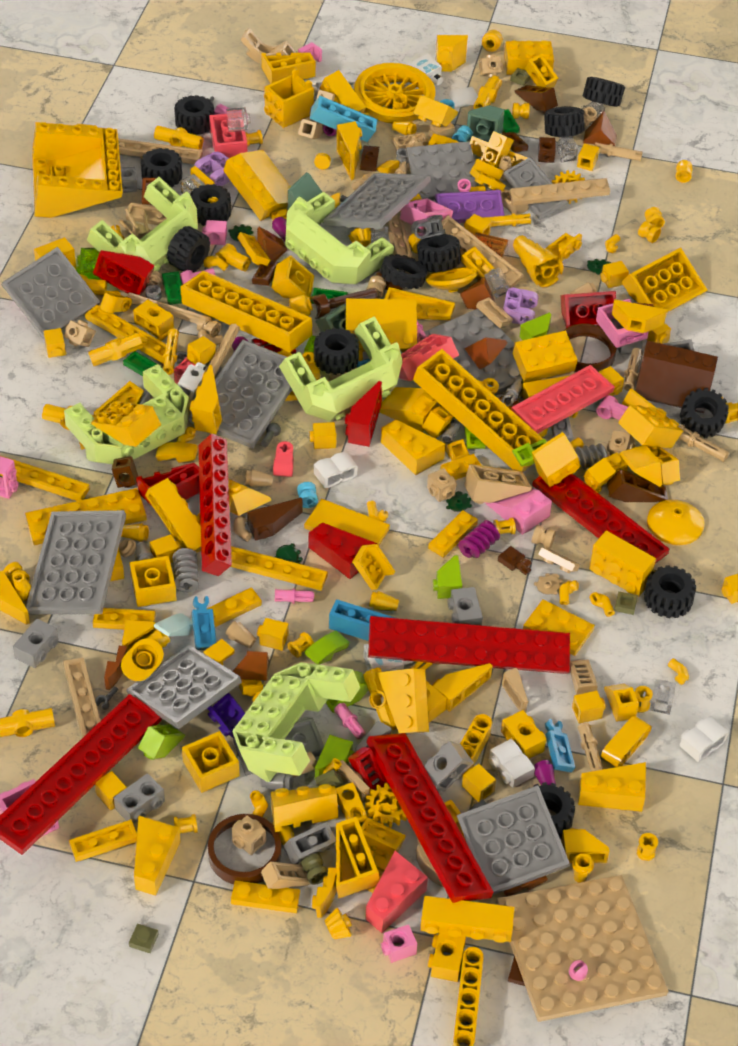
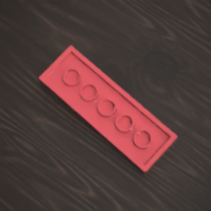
[511,365,615,434]

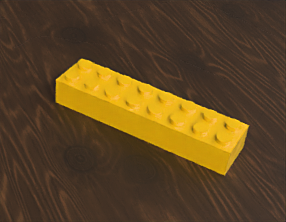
[180,271,313,352]
[413,349,543,472]

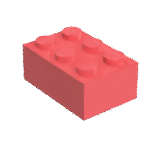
[209,113,248,158]

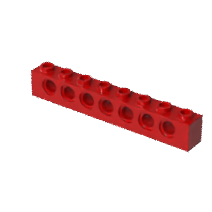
[198,434,232,576]

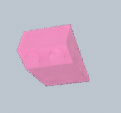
[484,488,552,535]

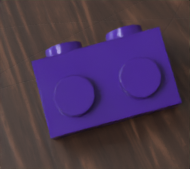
[207,692,246,739]

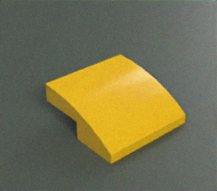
[361,817,406,872]

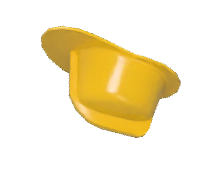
[121,638,164,681]

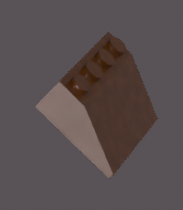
[635,340,718,413]

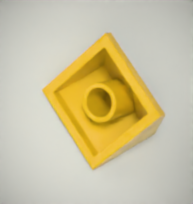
[619,445,662,487]

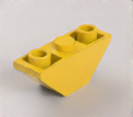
[612,299,667,333]

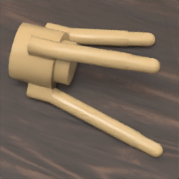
[119,208,150,240]

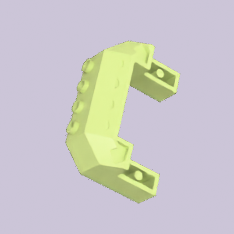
[87,177,198,271]
[285,192,394,284]
[279,316,403,422]
[64,364,190,464]
[232,662,360,782]

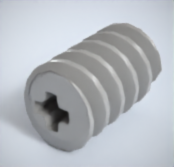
[573,443,607,471]
[172,548,199,593]

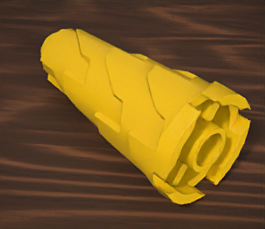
[513,235,563,287]

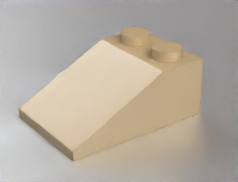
[464,464,532,504]

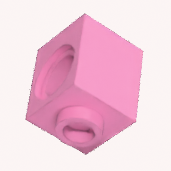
[202,220,227,245]
[381,924,417,963]

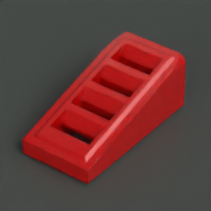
[348,747,388,793]

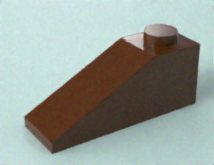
[514,85,558,112]
[607,469,668,502]
[247,497,303,541]

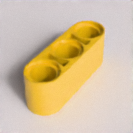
[460,714,492,768]
[601,715,652,767]

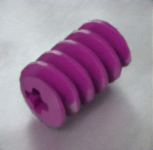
[458,520,500,558]

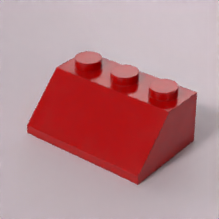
[560,291,616,328]

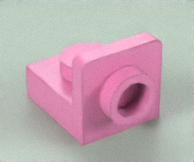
[298,42,322,62]

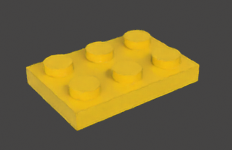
[523,599,595,656]

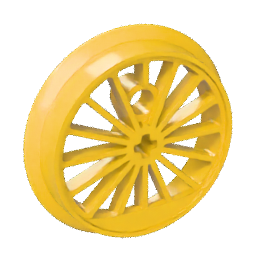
[354,63,436,124]

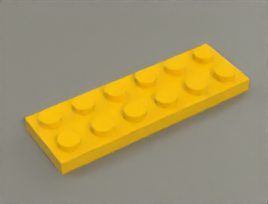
[25,488,147,546]

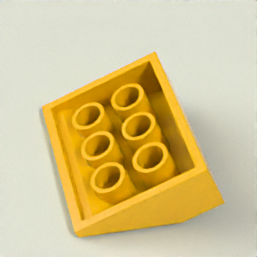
[223,150,291,221]
[622,247,708,312]
[346,298,417,352]

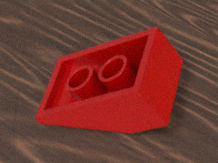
[93,250,155,296]
[345,381,382,447]

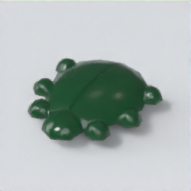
[228,224,253,241]
[587,259,611,275]
[446,491,472,512]
[275,543,303,564]

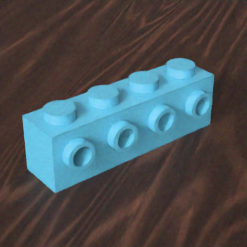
[310,96,377,142]

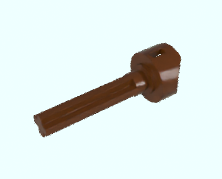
[310,288,377,320]

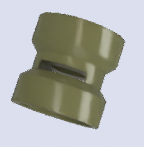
[301,854,328,885]

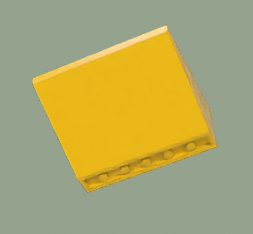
[32,122,123,218]

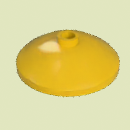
[426,267,477,292]
[647,500,704,545]

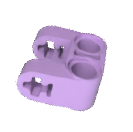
[194,152,230,186]
[503,287,539,325]

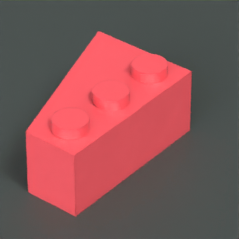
[399,334,459,381]
[366,851,428,933]

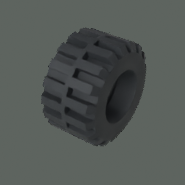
[582,77,625,107]
[174,95,214,135]
[544,106,585,137]
[141,148,182,188]
[190,184,231,226]
[167,226,210,272]
[417,234,461,272]
[314,328,359,375]
[680,388,729,438]
[644,565,696,618]
[528,782,575,839]

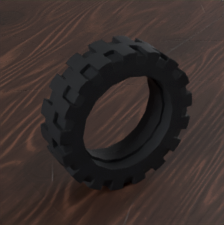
[380,254,427,289]

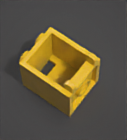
[264,69,314,128]

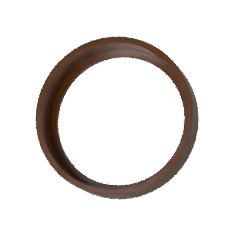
[563,324,617,372]
[208,814,282,884]

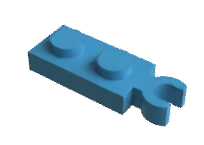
[191,596,216,650]
[545,719,576,773]

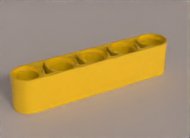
[453,947,484,1046]

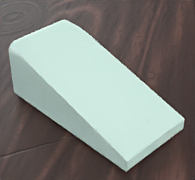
[154,613,193,637]

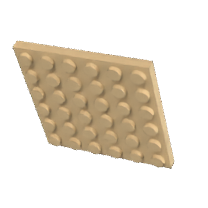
[496,875,668,1022]

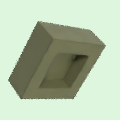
[510,68,531,86]
[614,591,638,615]
[315,769,345,788]
[129,924,159,953]

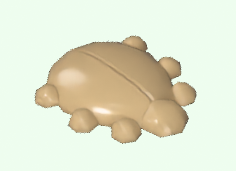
[534,573,563,595]

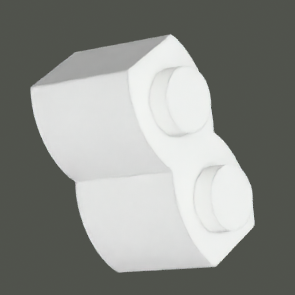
[314,452,358,488]
[680,716,729,762]
[488,739,535,788]

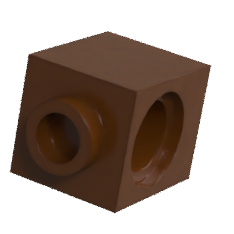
[538,137,556,163]
[112,456,138,488]

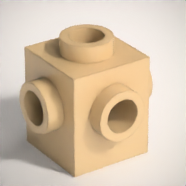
[479,54,503,78]
[64,319,96,347]
[607,431,635,455]
[427,468,457,502]
[232,815,266,855]

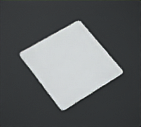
[447,87,478,108]

